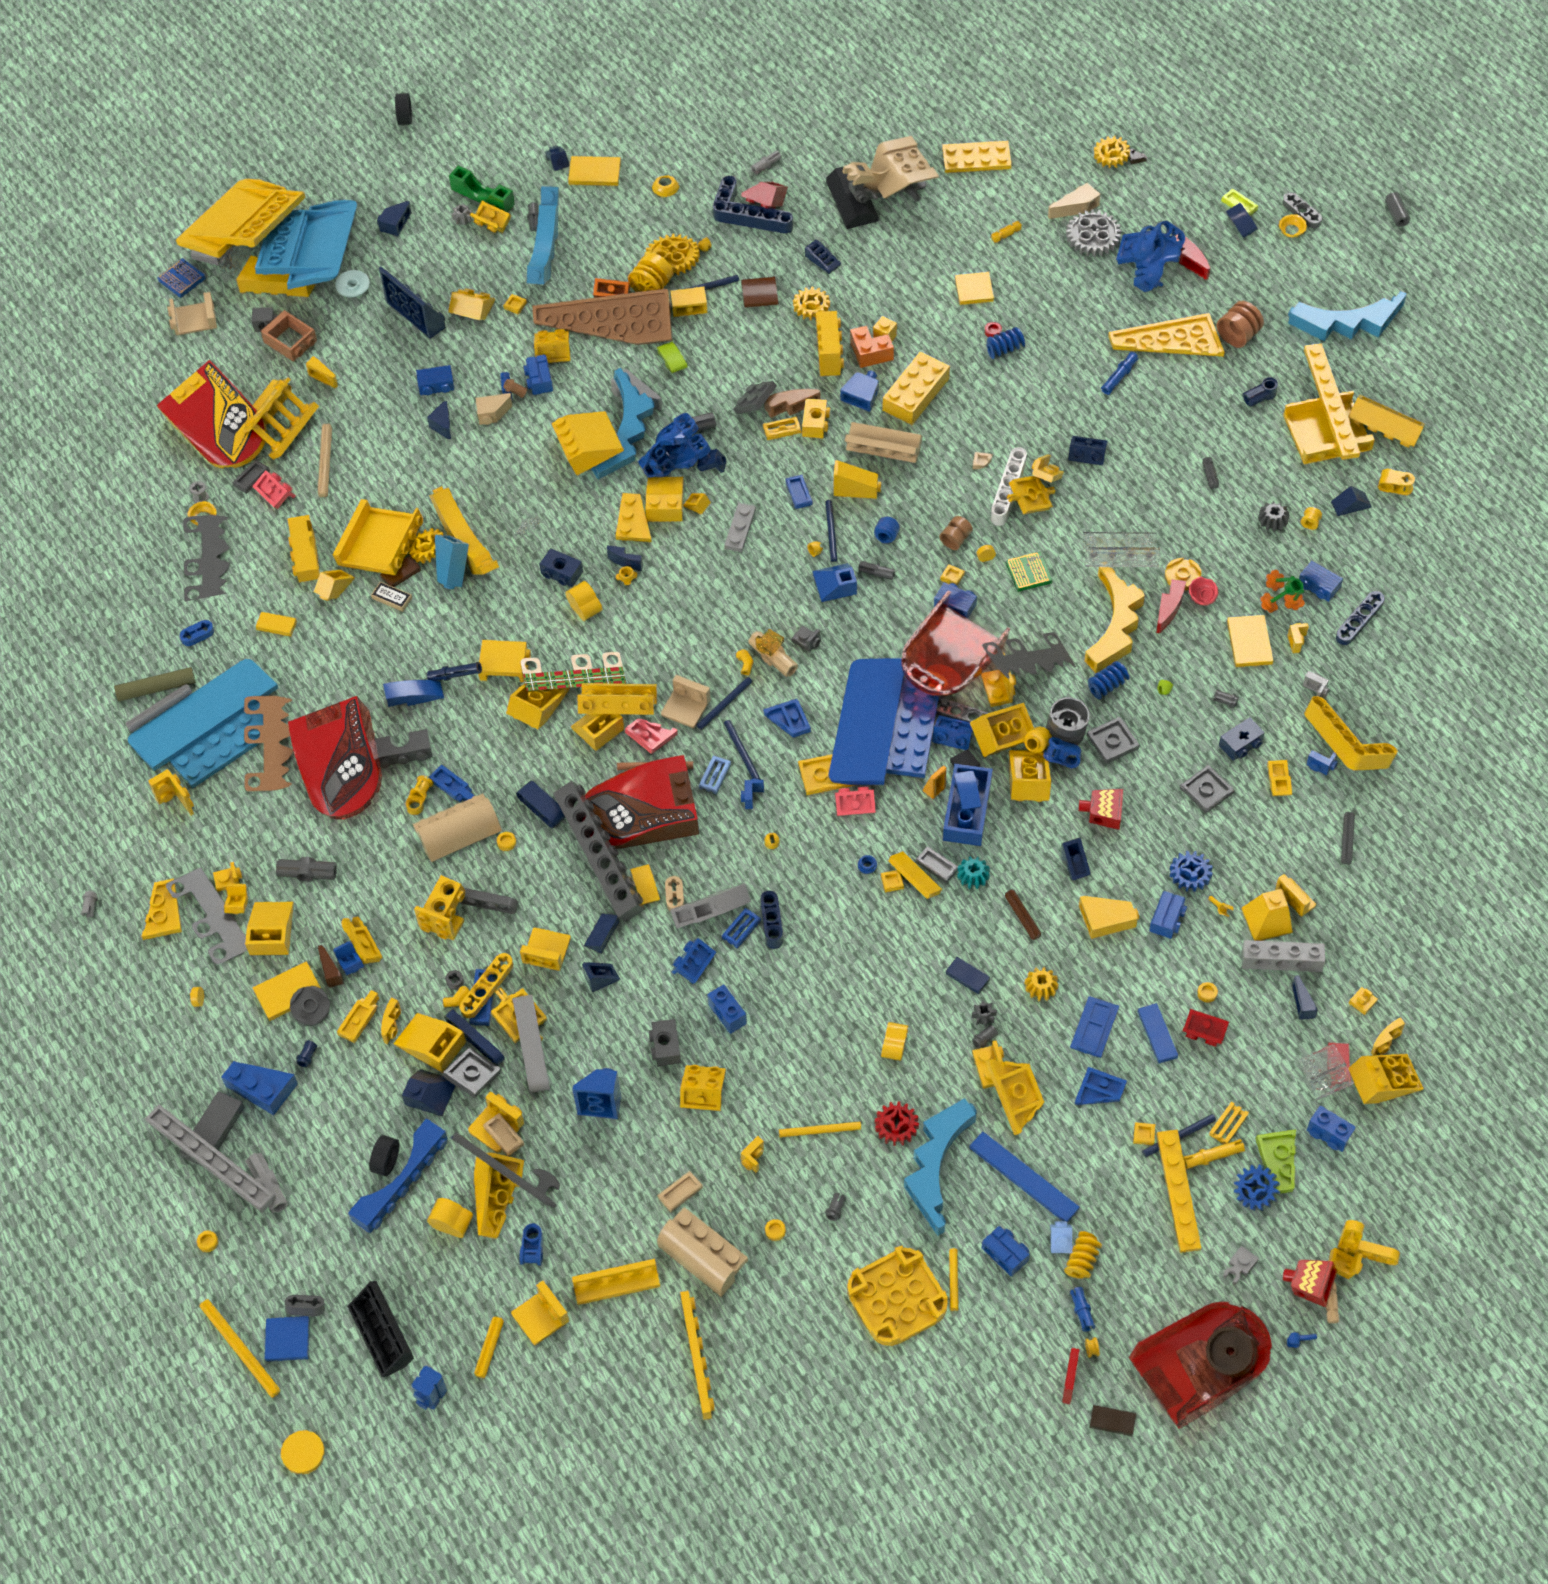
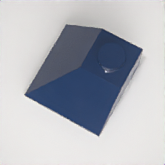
[402,1069,456,1117]

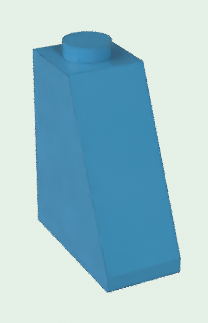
[435,535,469,589]

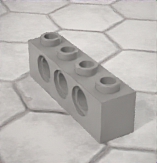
[1241,940,1325,972]

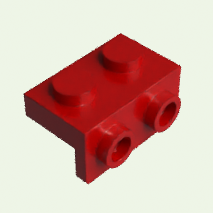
[1182,1009,1229,1047]

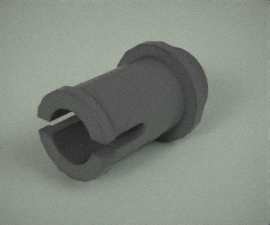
[1213,689,1239,708]
[972,1025,998,1049]
[825,1193,846,1221]

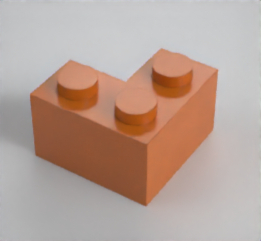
[850,326,894,368]

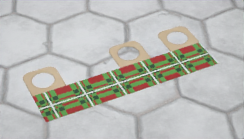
[521,652,626,691]

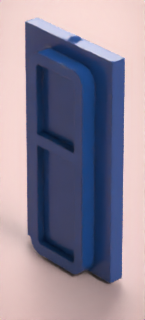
[1070,996,1119,1058]

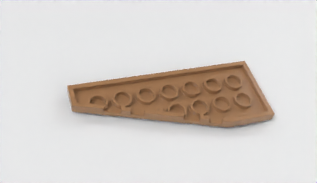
[532,289,673,345]

